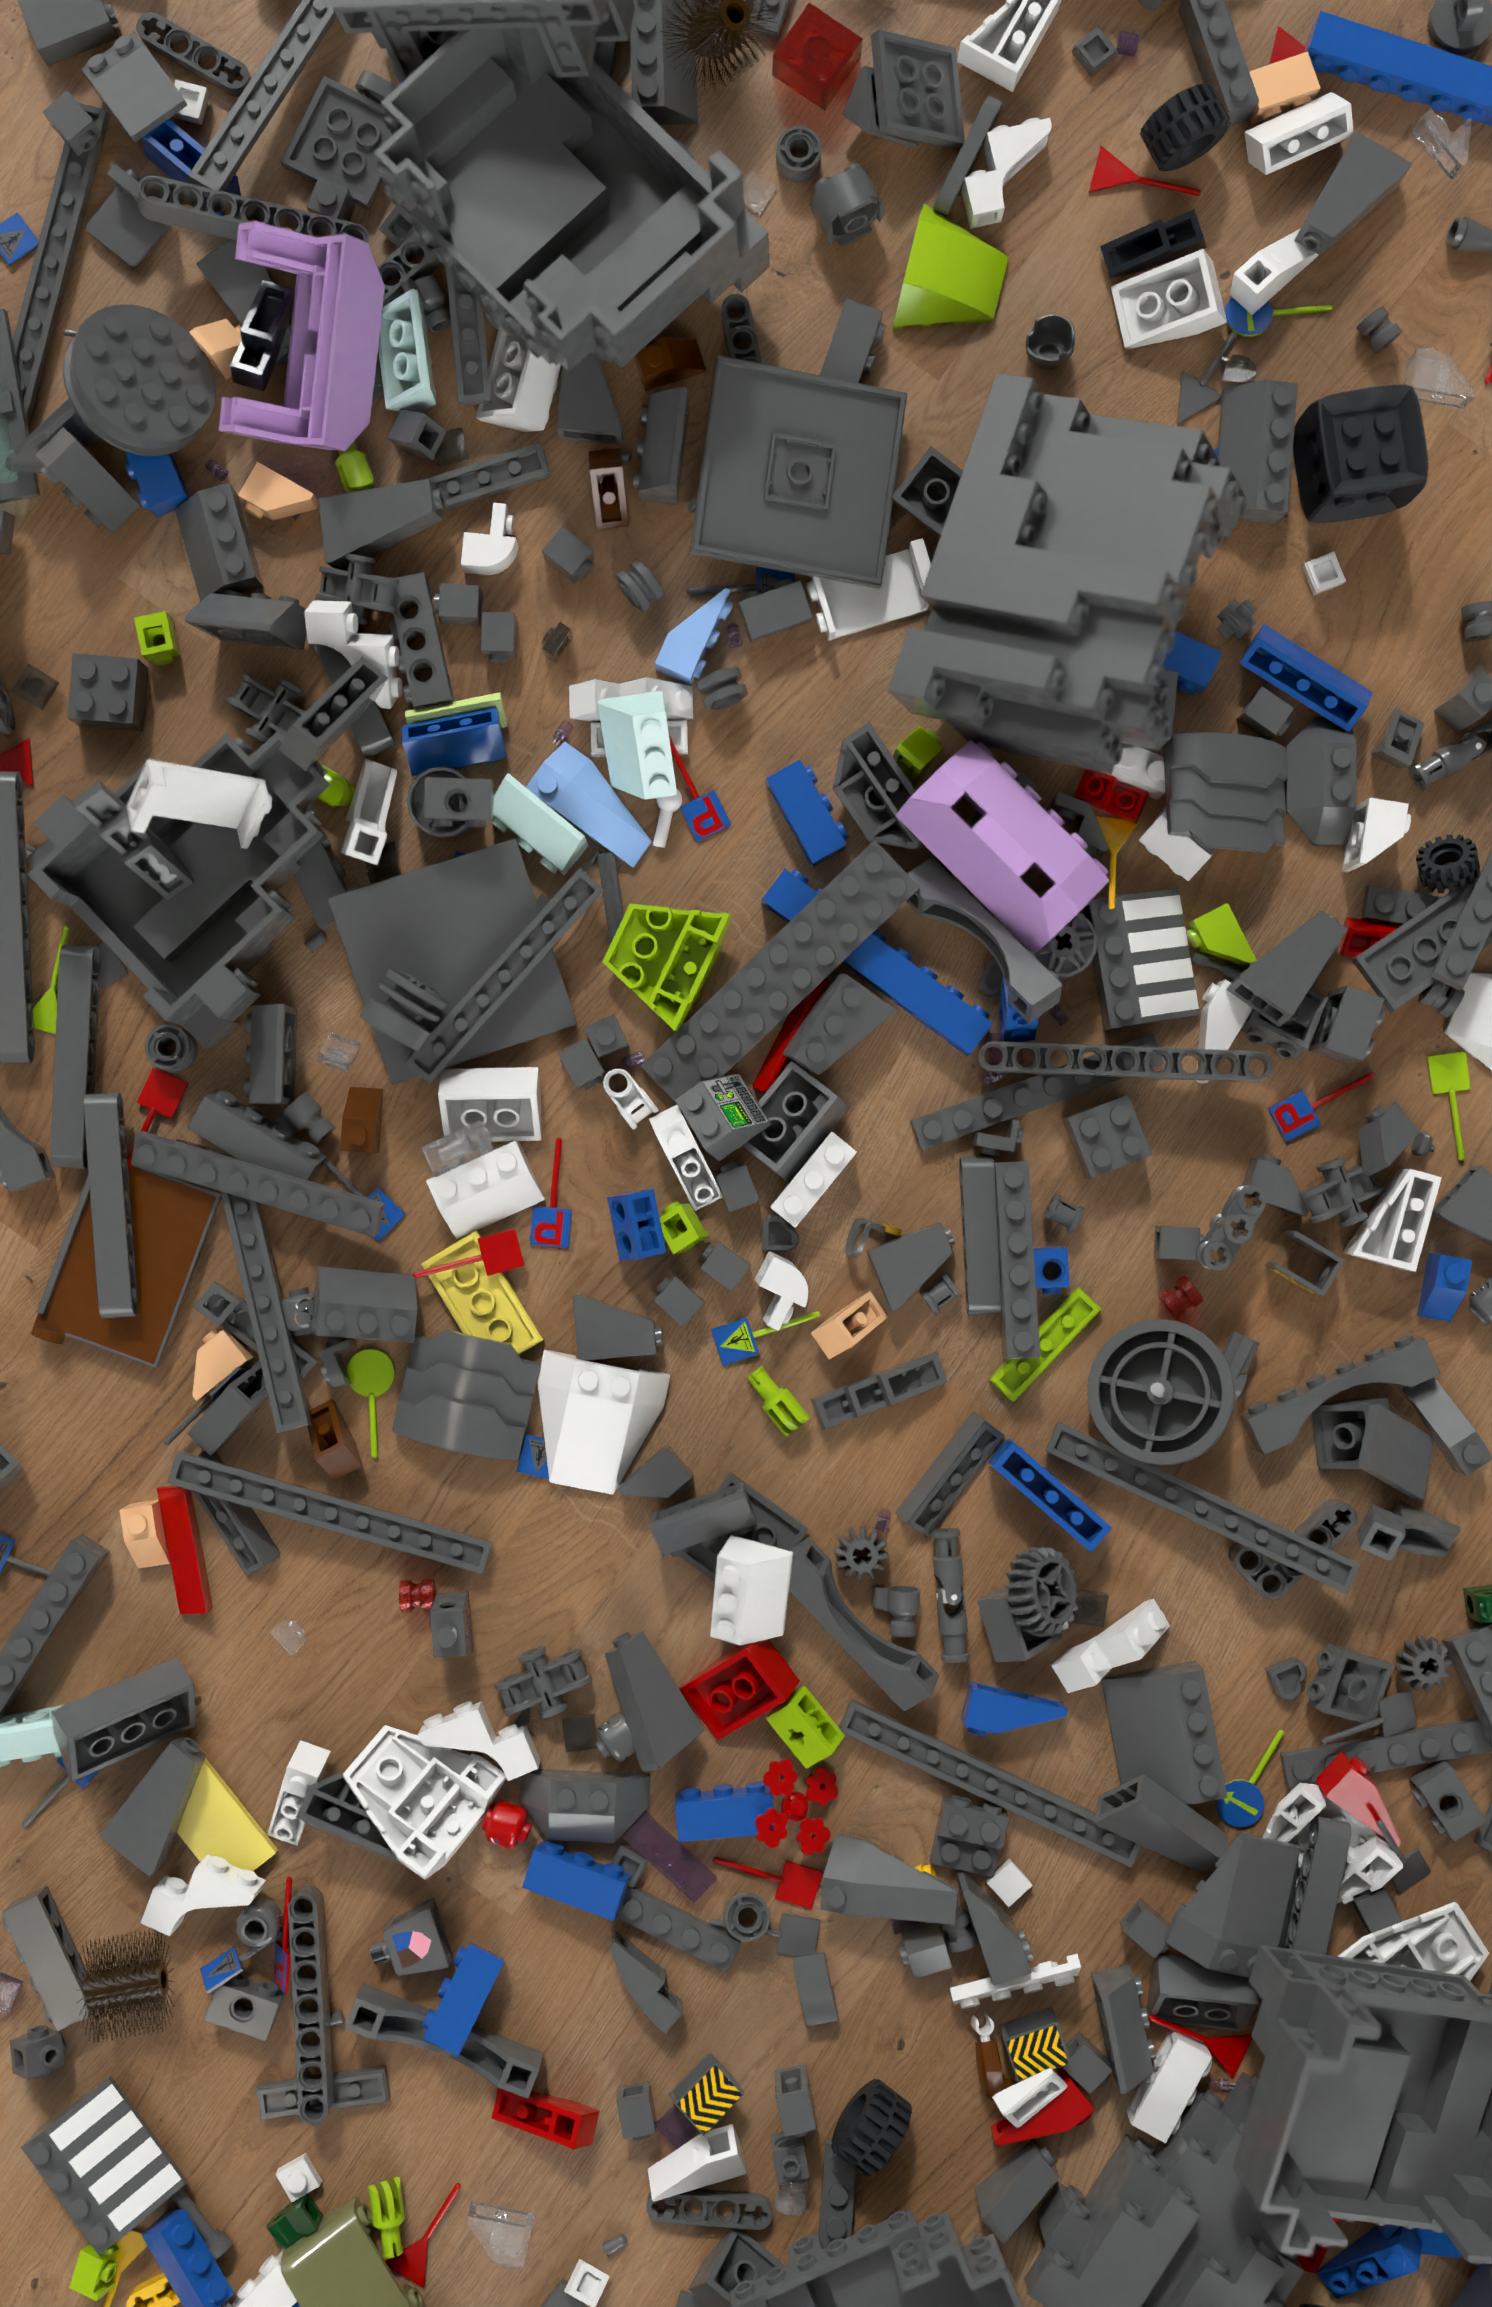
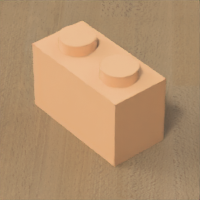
[1249,52,1320,124]

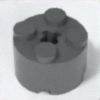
[810,163,885,245]

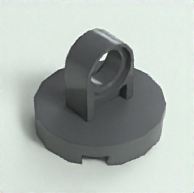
[1427,0,1492,55]

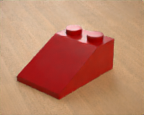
[679,1639,800,1741]

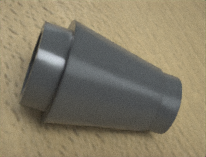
[1446,216,1492,253]

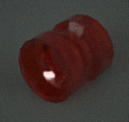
[1158,1276,1204,1320]
[399,1579,436,1613]

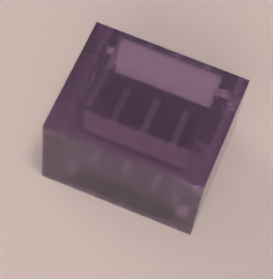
[1116,31,1139,57]

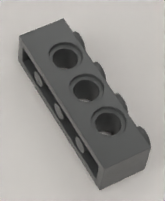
[390,572,455,709]

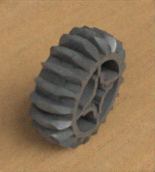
[1004,1547,1080,1636]

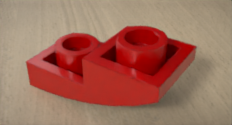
[1074,769,1149,824]

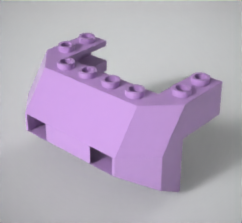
[219,221,385,451]
[895,740,1110,954]

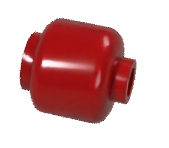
[481,1800,532,1850]

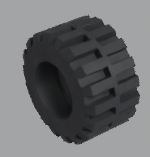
[1140,83,1231,172]
[831,2079,912,2177]

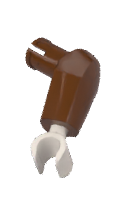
[971,2013,1019,2101]

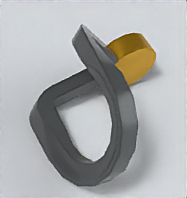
[846,1218,902,1258]

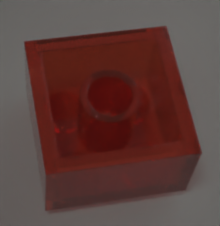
[772,2,863,111]

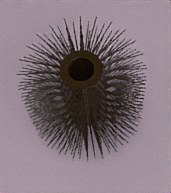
[660,0,778,90]
[75,1930,175,2042]

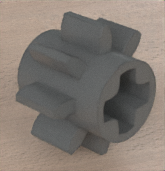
[1216,599,1257,639]

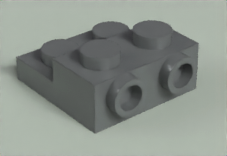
[1240,988,1328,1059]
[1307,1643,1394,1723]
[929,1795,1009,1877]

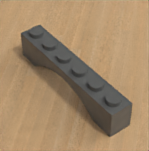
[906,857,1062,1024]
[0,1105,56,1192]
[994,1161,1040,1359]
[1241,1334,1441,1455]
[0,1534,109,1719]
[789,1537,939,1711]
[344,1983,543,2099]

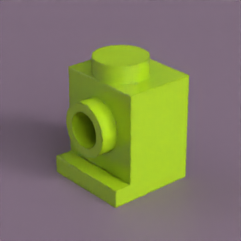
[134,611,180,665]
[660,1201,711,1254]
[69,2243,119,2301]

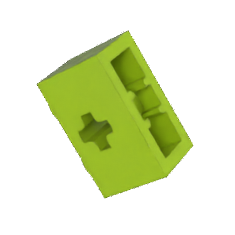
[766,1685,845,1769]

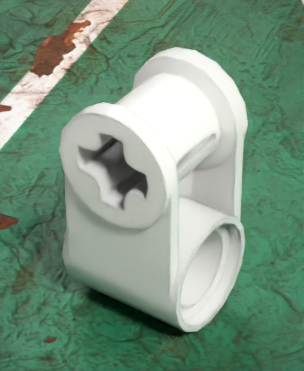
[603,1069,659,1130]

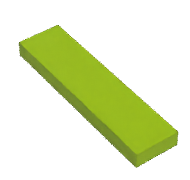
[989,1287,1102,1402]

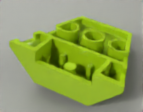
[892,203,1009,329]
[602,904,731,1032]

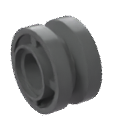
[776,126,822,183]
[615,559,664,612]
[697,668,748,710]
[145,1024,198,1073]
[723,1892,770,1942]

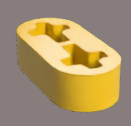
[126,2273,180,2307]

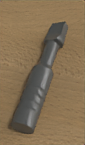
[1191,951,1245,980]

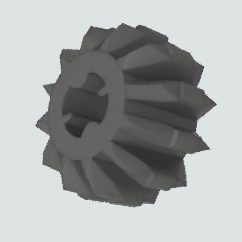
[834,1525,889,1582]
[1395,1635,1453,1692]

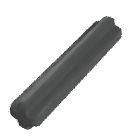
[597,852,624,944]

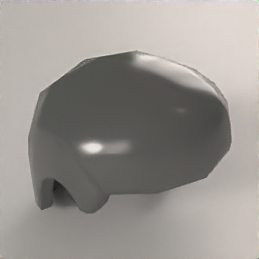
[1025,314,1075,369]

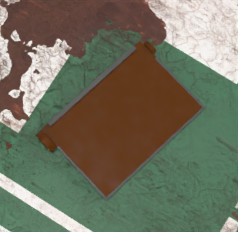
[31,1164,222,1368]

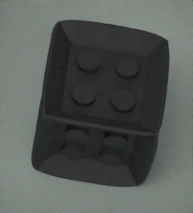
[1293,385,1428,523]

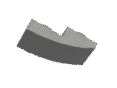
[792,1952,839,2026]

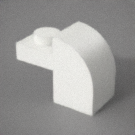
[461,503,519,575]
[755,1251,808,1331]

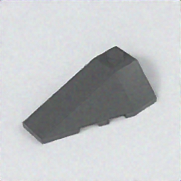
[820,1834,959,1925]

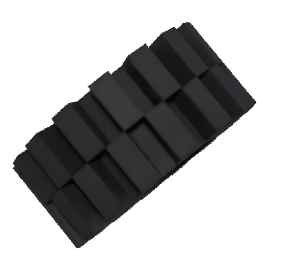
[1416,834,1480,893]

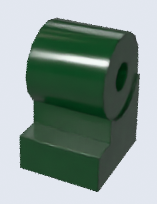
[1463,1584,1492,1623]
[266,2193,323,2249]

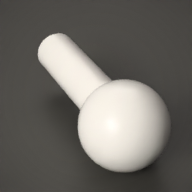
[653,789,682,848]

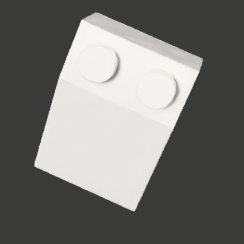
[1111,249,1227,349]

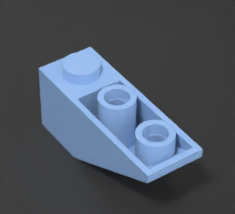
[655,588,733,686]

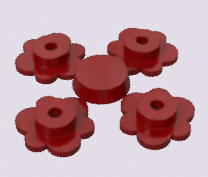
[755,1759,838,1855]

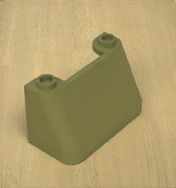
[280,2196,424,2307]

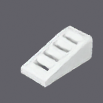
[993,2068,1068,2128]

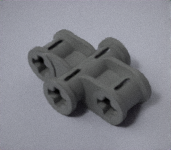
[315,554,399,625]
[226,674,305,744]
[1299,1157,1385,1227]
[1196,1185,1267,1271]
[494,1646,593,1718]

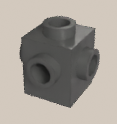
[9,2025,66,2080]

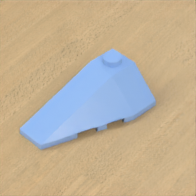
[526,742,652,869]

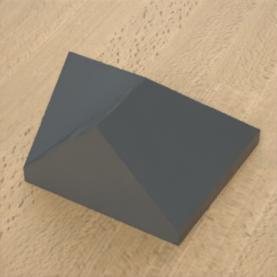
[842,66,918,148]

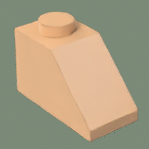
[189,319,241,380]
[238,462,319,521]
[811,1291,888,1359]
[192,1328,254,1401]
[119,1500,170,1569]

